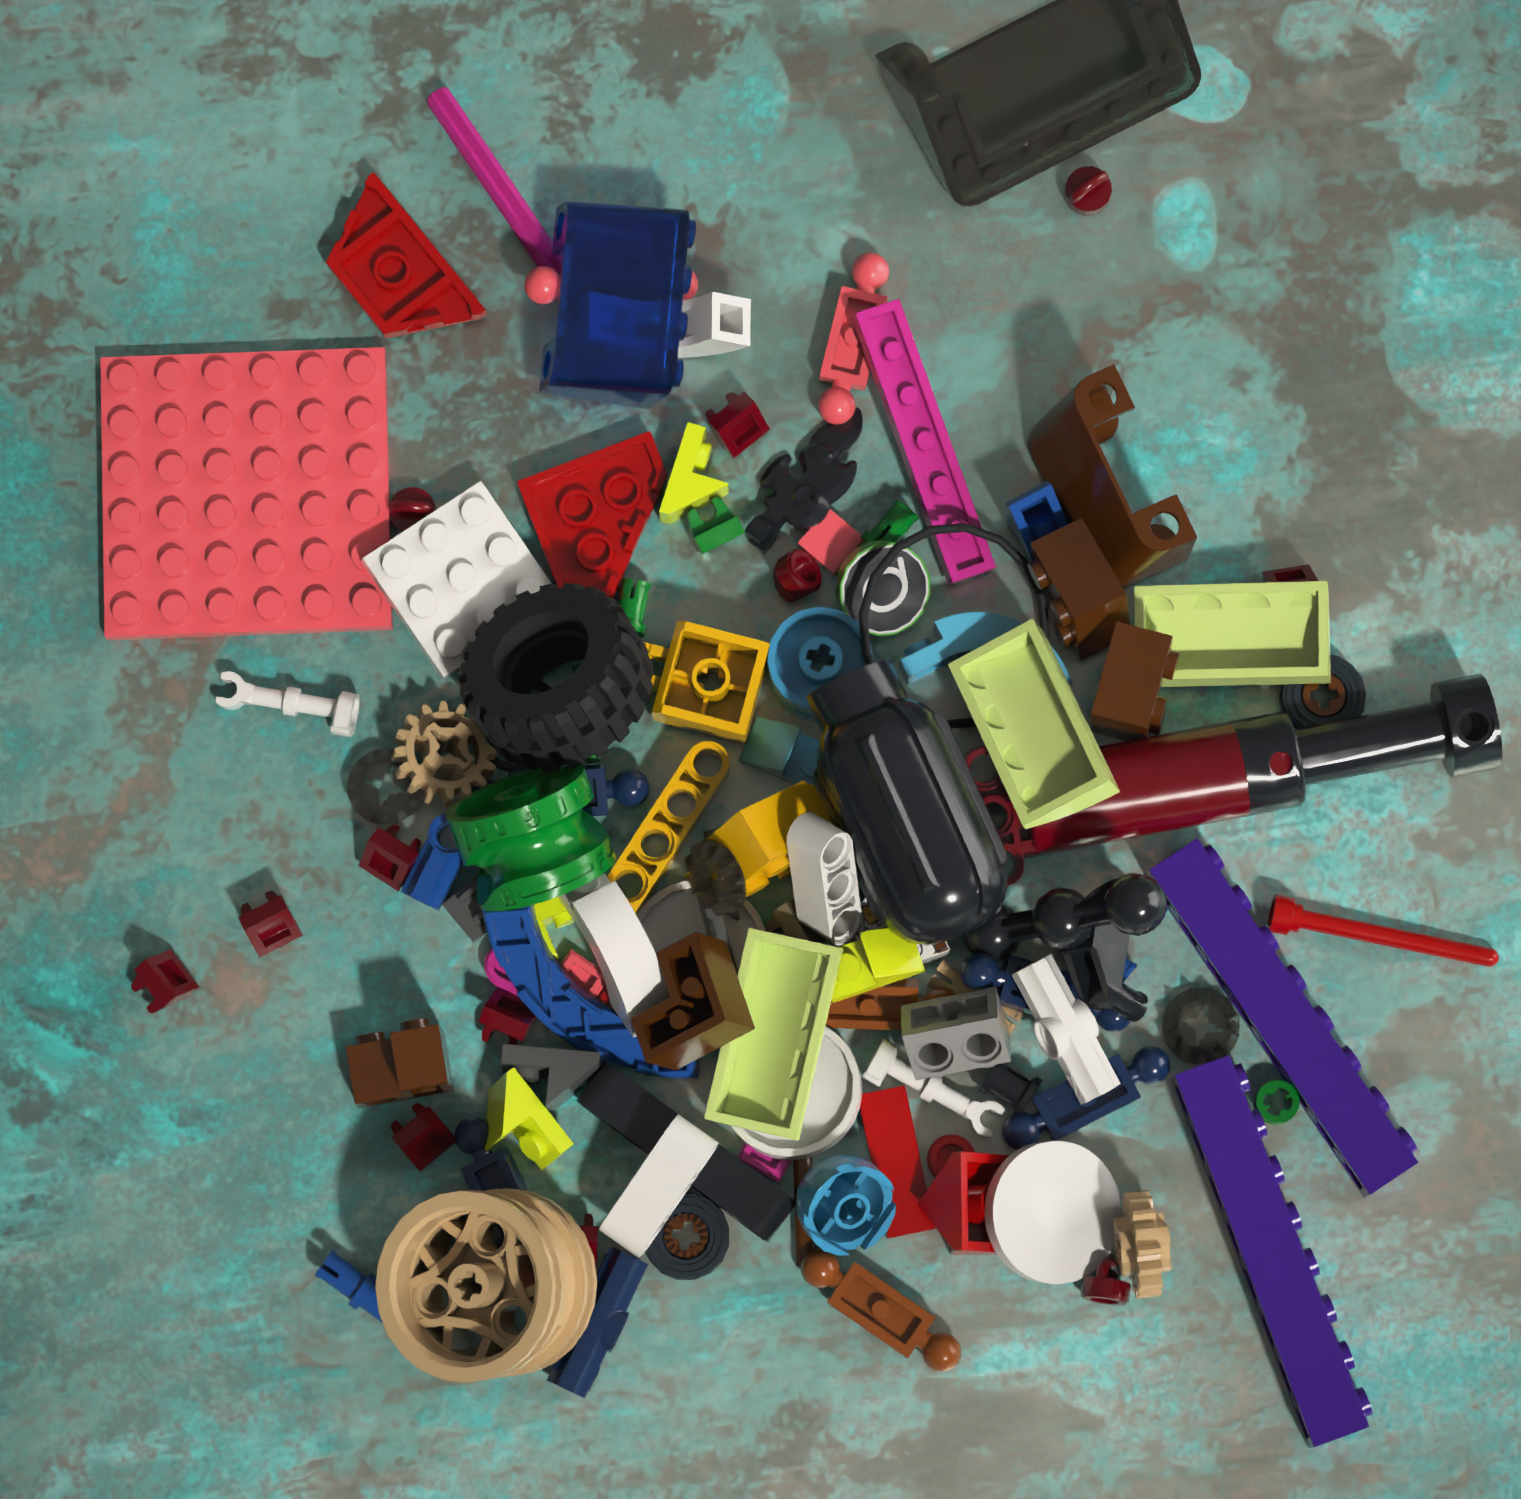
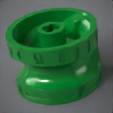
[446,765,616,912]

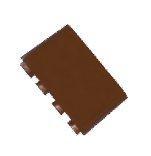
[1028,364,1197,589]

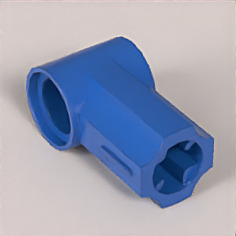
[401,813,463,911]

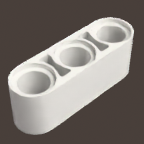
[787,812,862,945]
[599,1114,719,1258]

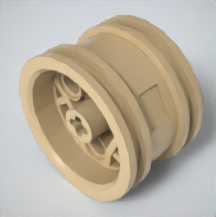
[375,1188,597,1383]

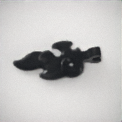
[744,407,863,553]

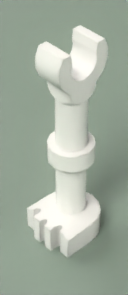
[215,671,360,737]
[861,1038,1005,1138]

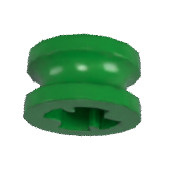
[1254,1080,1300,1125]

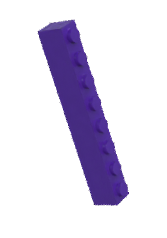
[1146,838,1419,1198]
[1171,1055,1373,1448]

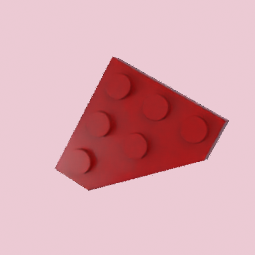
[517,431,668,598]

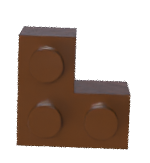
[1028,518,1130,661]
[1091,621,1180,741]
[631,932,755,1070]
[345,1018,454,1108]

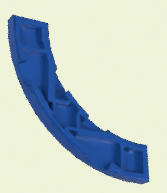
[482,905,700,1078]

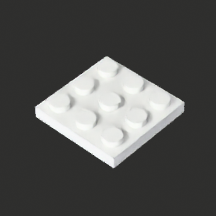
[361,481,552,680]

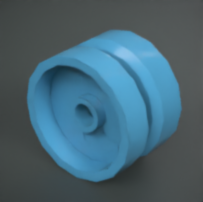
[767,606,874,722]

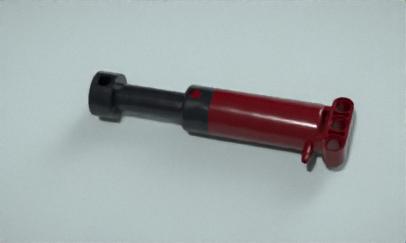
[963,674,1503,886]

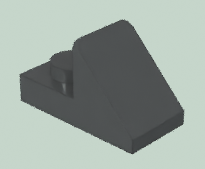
[501,1044,601,1114]

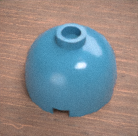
[796,1154,896,1256]

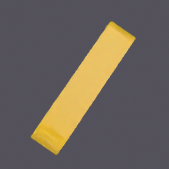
[582,741,729,945]

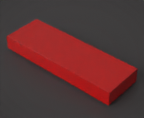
[860,1085,935,1239]

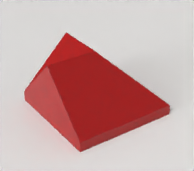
[918,1151,1010,1255]

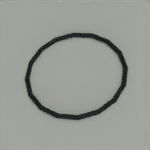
[859,523,1050,729]

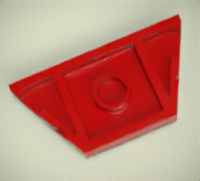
[326,172,487,339]

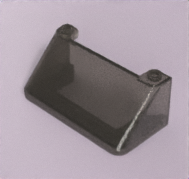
[875,0,1201,207]

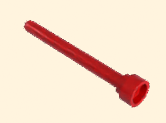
[1267,894,1499,967]

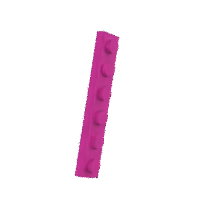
[852,299,996,585]

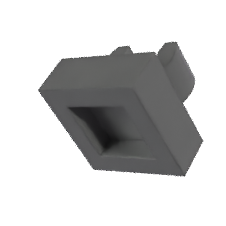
[442,875,487,943]

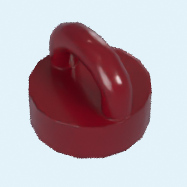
[1064,166,1112,216]
[388,487,436,533]
[773,549,822,603]
[1080,1257,1131,1306]

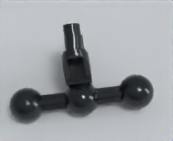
[962,873,1167,1022]

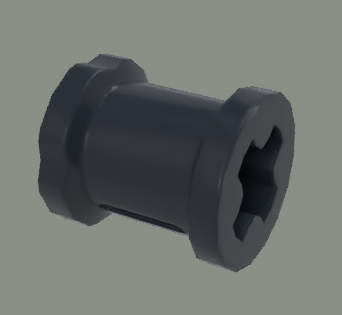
[979,1063,1043,1114]

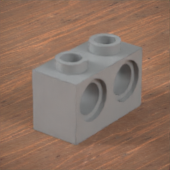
[901,987,1011,1080]

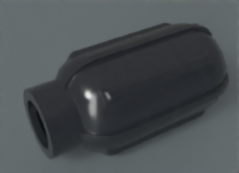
[806,660,1008,946]

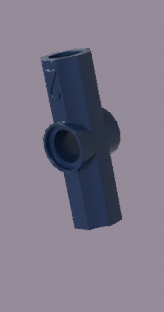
[547,1246,648,1398]

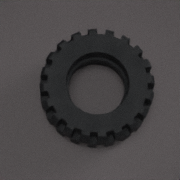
[458,583,654,771]

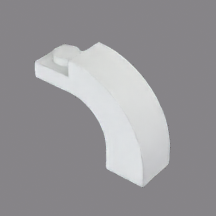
[578,292,751,358]
[558,873,670,1038]

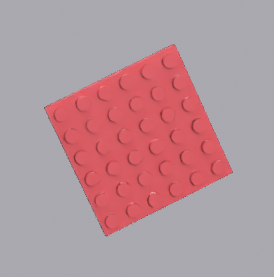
[100,347,393,640]

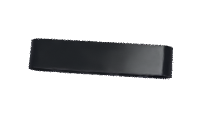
[576,1062,796,1242]

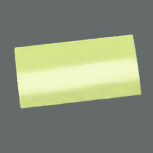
[1134,581,1331,687]
[948,618,1120,829]
[704,928,843,1141]

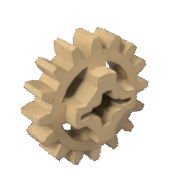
[391,701,497,807]
[1113,1190,1172,1299]

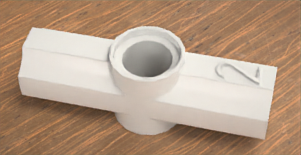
[1012,954,1121,1104]

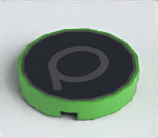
[835,540,931,636]

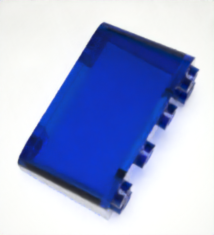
[539,201,696,409]

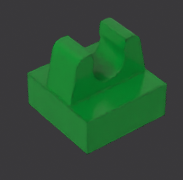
[686,496,745,554]

